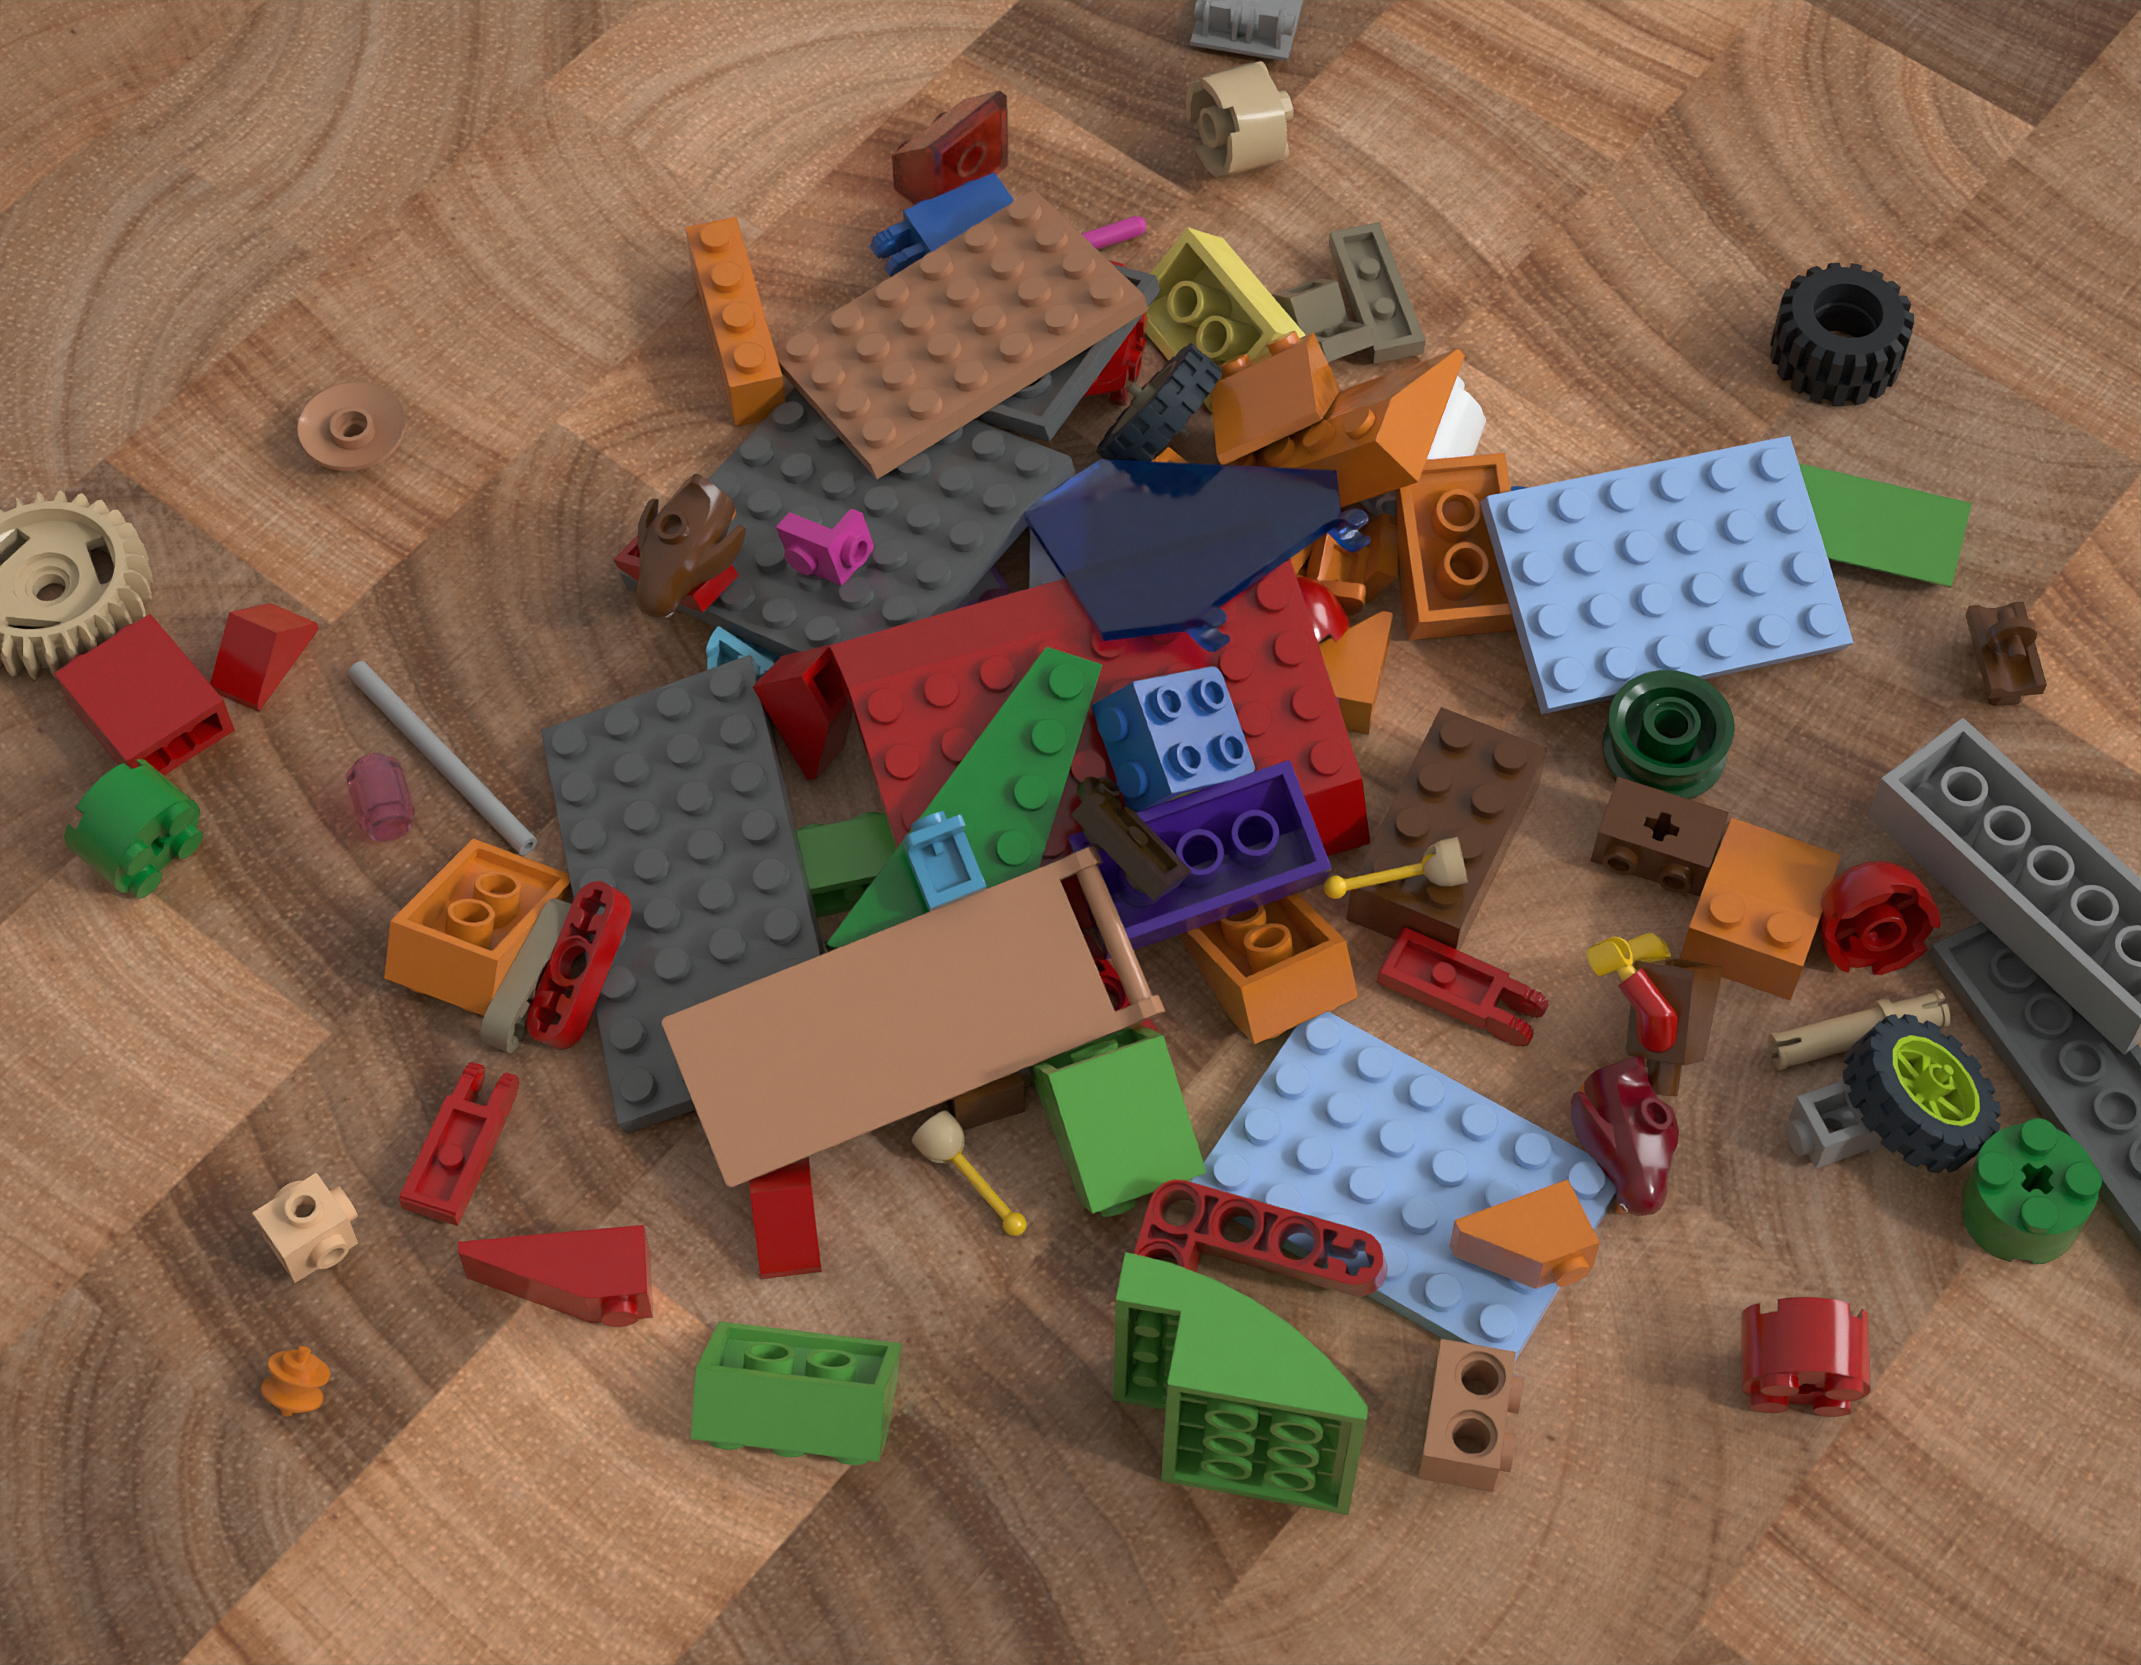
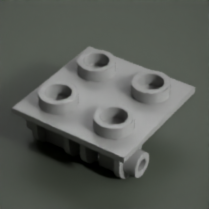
[1190,0,1304,62]

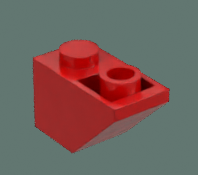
[752,644,853,780]

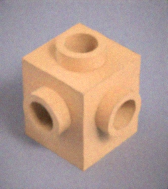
[252,1172,358,1283]

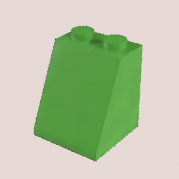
[1029,1024,1207,1217]

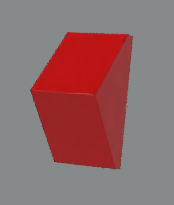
[210,603,319,712]
[749,1157,822,1279]

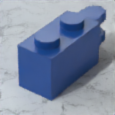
[869,172,1015,277]

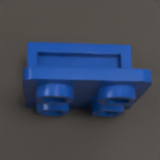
[1091,667,1255,813]

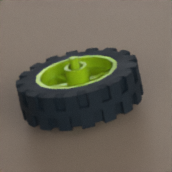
[1843,1014,2001,1173]

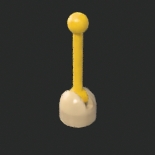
[1324,837,1468,899]
[912,1110,1027,1236]

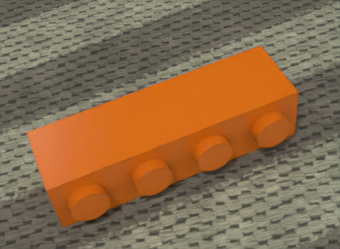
[685,216,785,427]

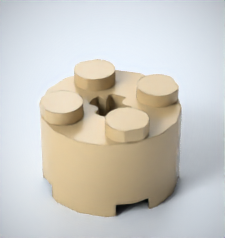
[1186,61,1293,177]

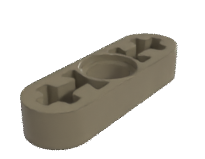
[480,898,572,1053]

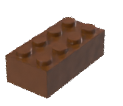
[1347,707,1547,951]

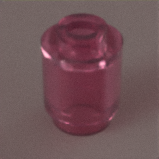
[345,753,415,842]

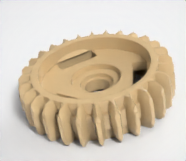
[0,490,153,680]

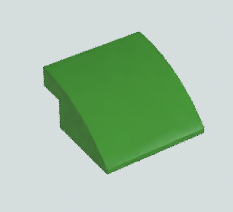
[1113,1252,1368,1515]

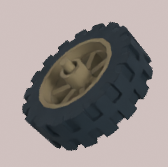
[1096,343,1223,479]

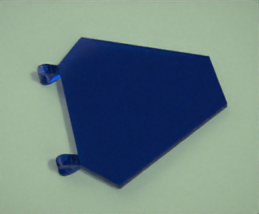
[1024,459,1371,652]

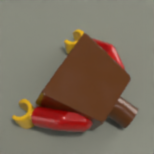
[1586,933,1723,1097]

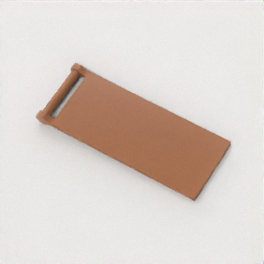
[662,846,1166,1188]

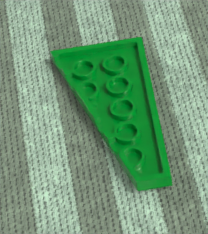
[825,647,1102,950]

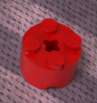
[1741,1297,1871,1417]

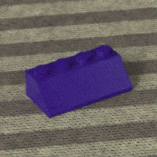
[1068,760,1332,960]

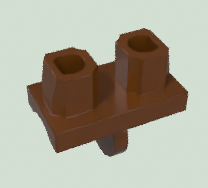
[1965,601,2047,706]

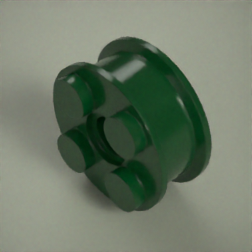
[1602,670,1735,800]

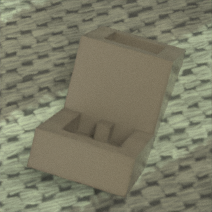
[1272,278,1374,362]

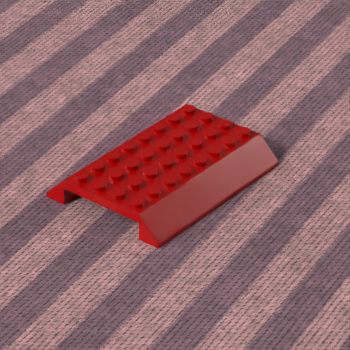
[829,521,1370,931]

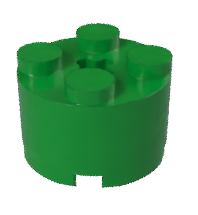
[64,759,203,899]
[1962,1118,2102,1264]

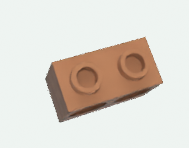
[1418,1339,1524,1492]

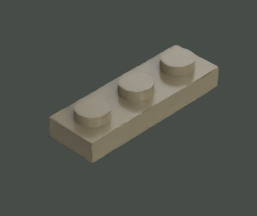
[1329,222,1425,364]

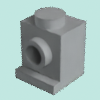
[1786,1080,1883,1169]

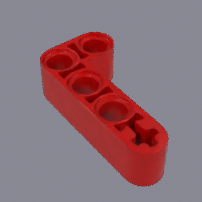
[1133,1179,1388,1296]

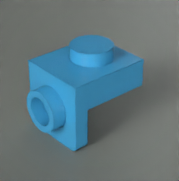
[902,811,987,912]

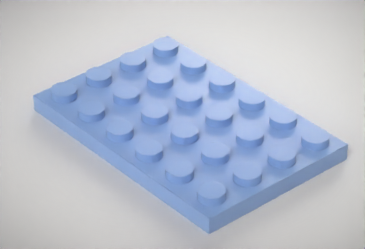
[1480,436,1854,714]
[1192,1011,1617,1363]

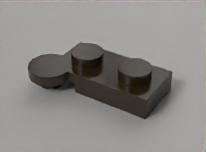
[1071,776,1192,901]

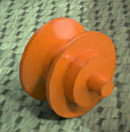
[261,1346,330,1416]

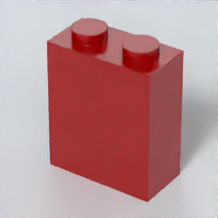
[54,614,235,776]

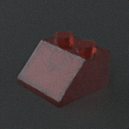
[892,91,1009,205]

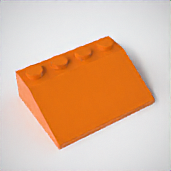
[1220,349,1465,523]

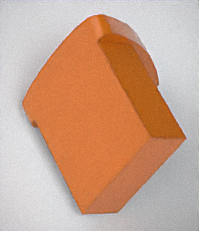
[1355,513,1399,602]
[1306,530,1370,616]

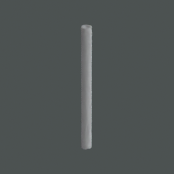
[348,661,537,856]

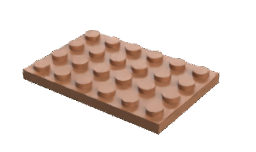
[775,189,1149,479]

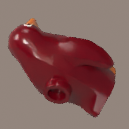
[1571,1056,1679,1216]

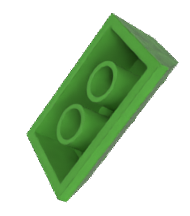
[691,1321,902,1465]

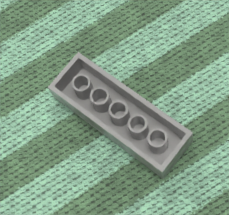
[1868,718,2141,1055]

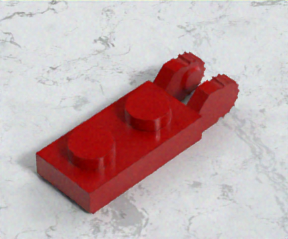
[1376,927,1549,1047]
[399,1062,520,1226]

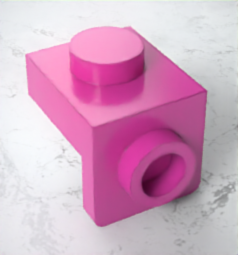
[776,509,874,586]

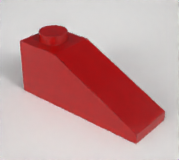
[458,1225,653,1327]

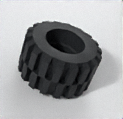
[1770,262,1914,407]

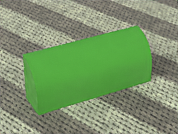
[1799,463,1972,588]

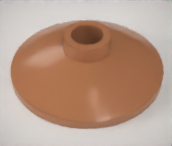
[297,381,406,471]

